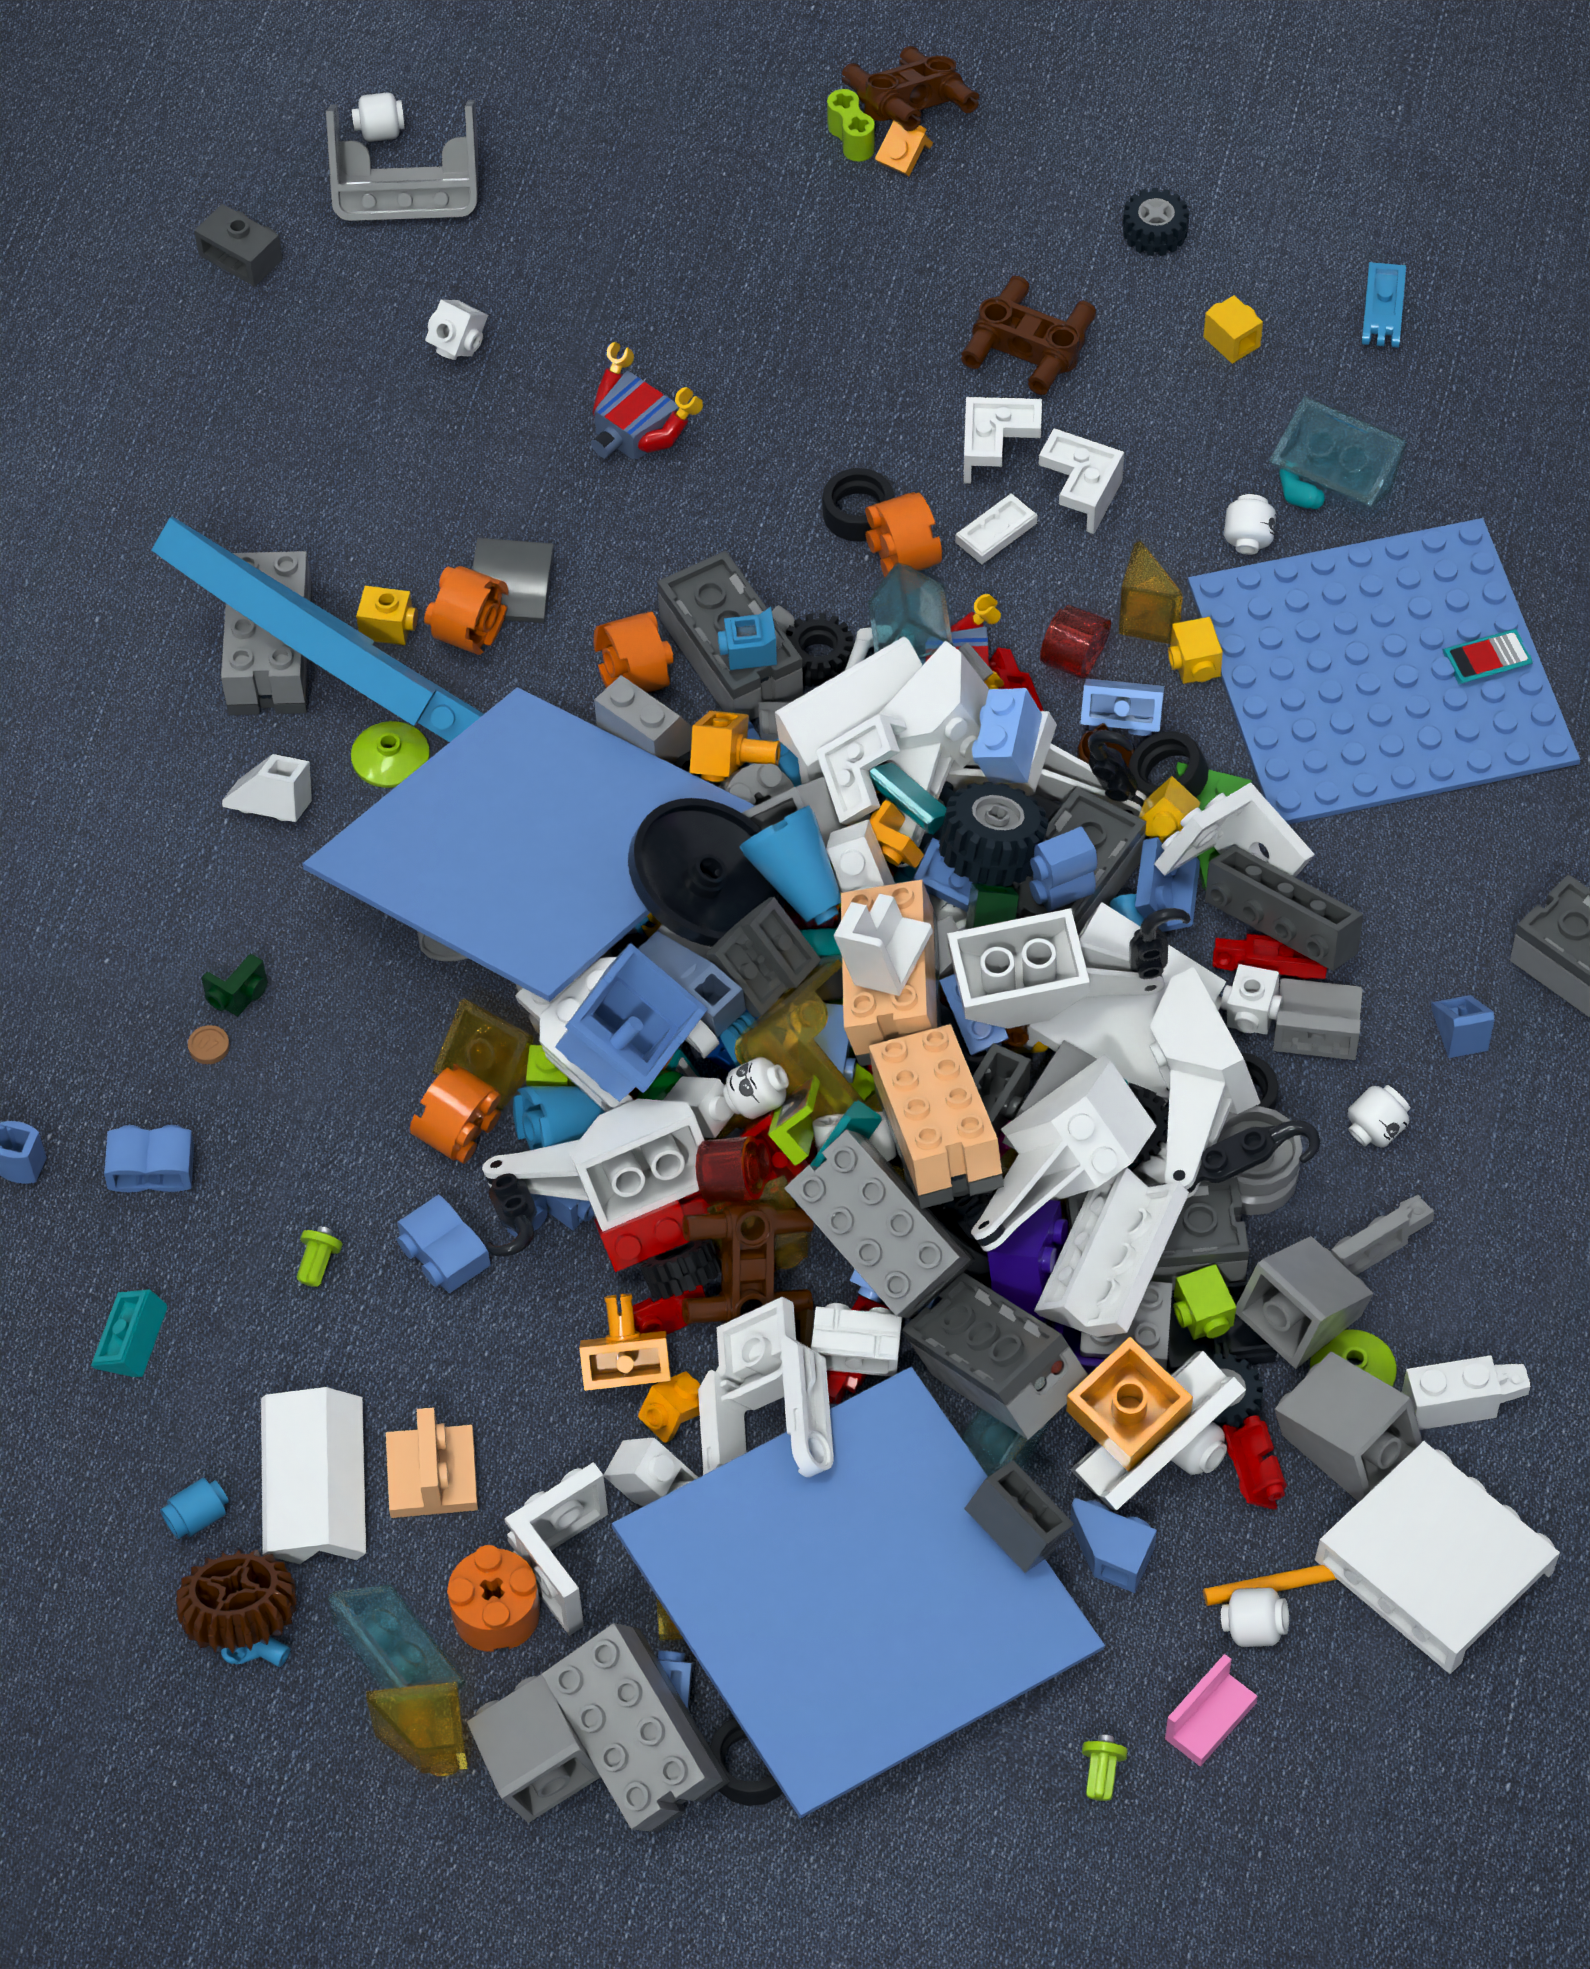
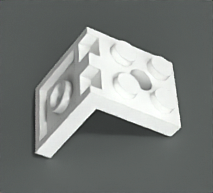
[1154,783,1315,877]
[505,1462,608,1636]

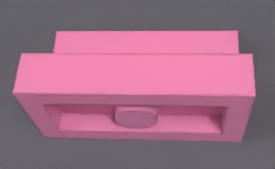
[1165,1654,1258,1767]

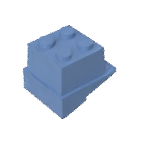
[555,943,708,1102]

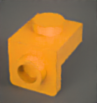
[875,121,933,176]
[869,800,924,868]
[638,1371,700,1443]

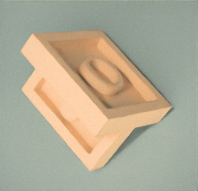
[386,1408,478,1518]

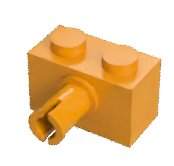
[690,711,781,782]
[579,1294,671,1391]

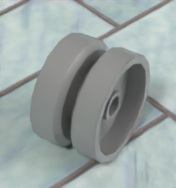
[1217,1106,1303,1215]

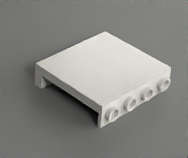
[1023,902,1226,1106]
[1315,1441,1560,1674]

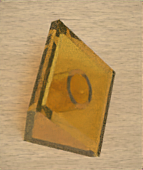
[1119,541,1183,644]
[432,998,534,1110]

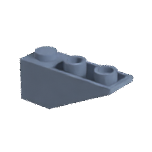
[638,931,746,1037]

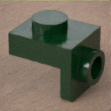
[201,953,268,1017]

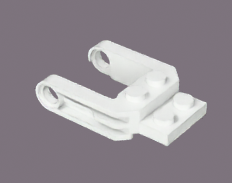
[515,957,719,1112]
[698,1297,834,1477]

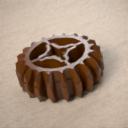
[176,1549,297,1654]

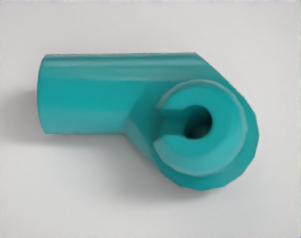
[1279,465,1325,509]

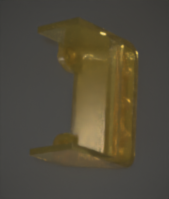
[735,959,883,1147]

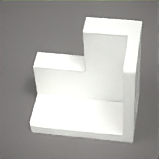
[964,397,1042,484]
[1039,428,1124,534]
[816,714,907,825]
[834,894,933,996]

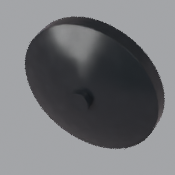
[628,798,786,947]

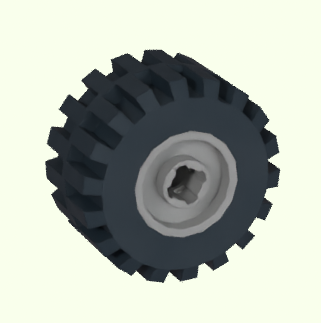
[939,782,1048,887]

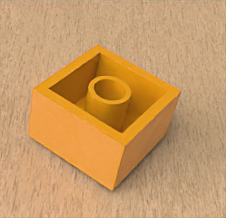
[1066,1337,1193,1472]

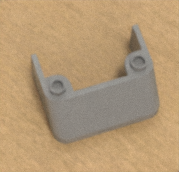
[326,100,478,221]

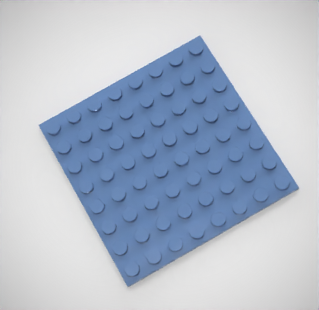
[1187,518,1580,825]
[303,687,755,1002]
[612,1366,1105,1819]

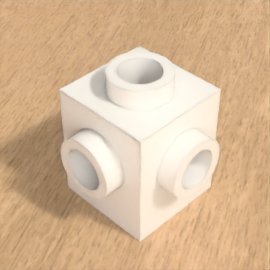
[425,299,488,360]
[1221,964,1283,1035]

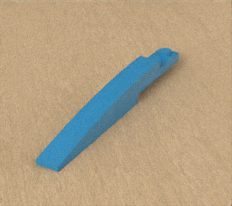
[151,516,484,742]

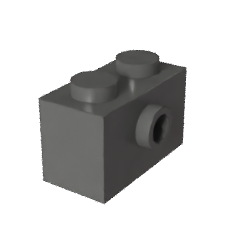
[194,204,283,287]
[973,1043,1031,1138]
[964,1460,1074,1573]

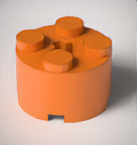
[865,492,942,581]
[424,566,508,655]
[594,611,673,693]
[410,1064,501,1164]
[447,1545,540,1652]

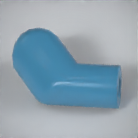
[221,1636,291,1667]

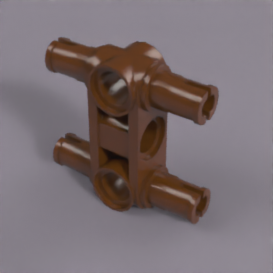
[842,46,979,131]
[961,276,1096,395]
[682,1200,814,1325]

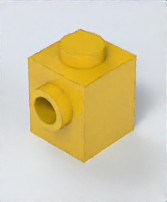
[1203,295,1263,364]
[356,586,418,645]
[1168,617,1223,684]
[1138,776,1201,843]

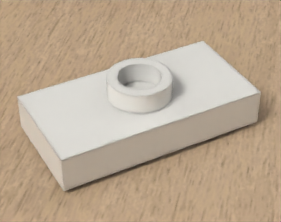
[955,494,1038,564]

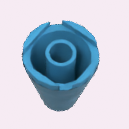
[740,805,841,926]
[513,1086,605,1152]

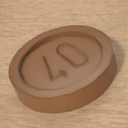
[188,1025,230,1064]

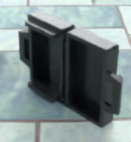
[1167,1281,1277,1374]

